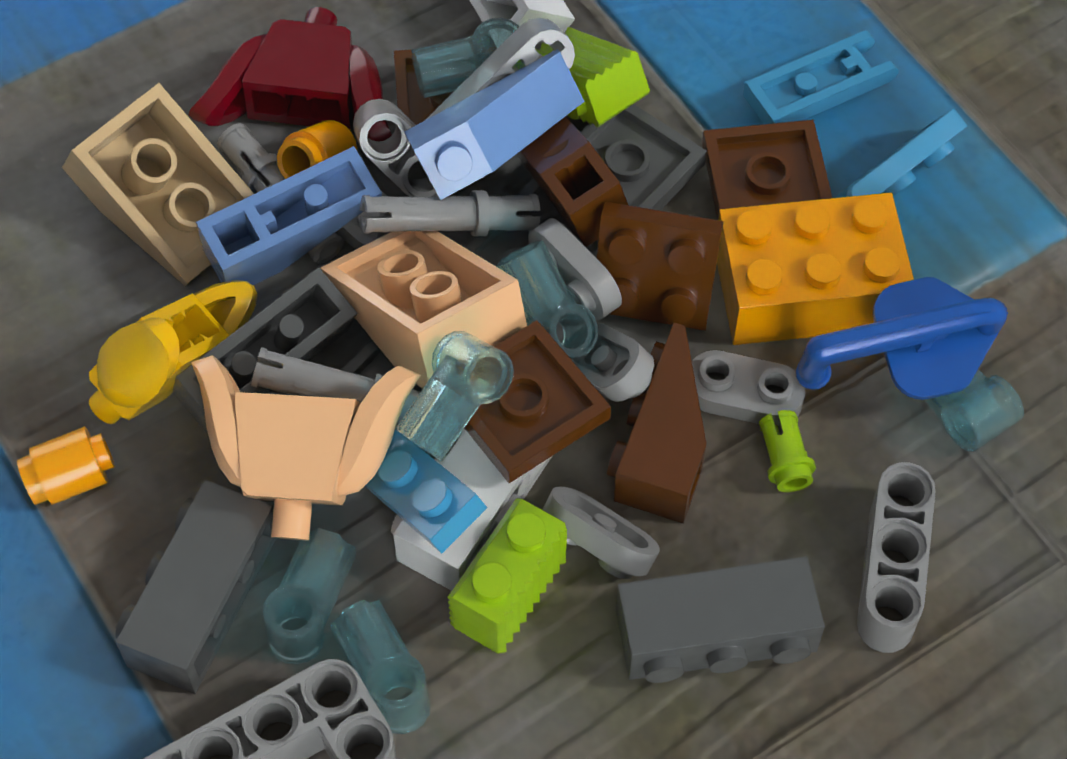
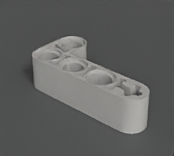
[353,18,575,197]
[143,659,397,759]

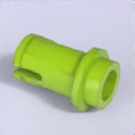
[759,410,816,492]

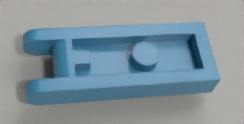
[743,30,899,124]
[833,108,967,198]
[365,428,487,554]

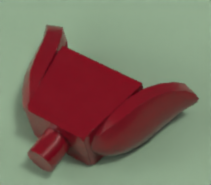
[188,7,392,142]

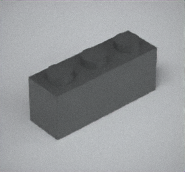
[173,267,357,434]
[115,480,276,694]
[616,556,825,683]

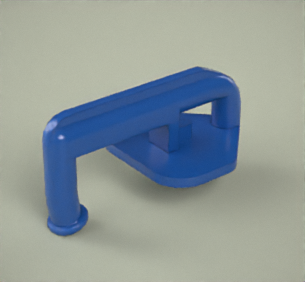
[796,277,1008,400]

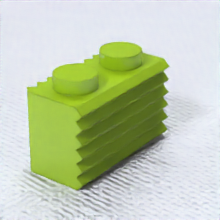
[524,27,650,128]
[447,498,567,654]

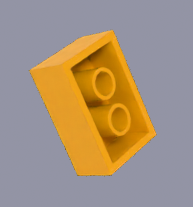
[717,192,914,345]

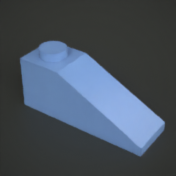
[404,49,585,200]
[196,146,382,285]

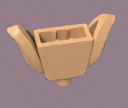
[191,355,421,540]

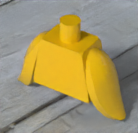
[89,280,258,424]

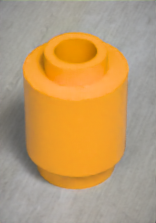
[277,120,357,179]
[17,426,115,505]

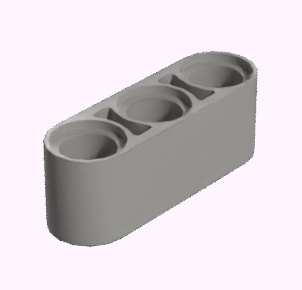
[857,462,936,653]

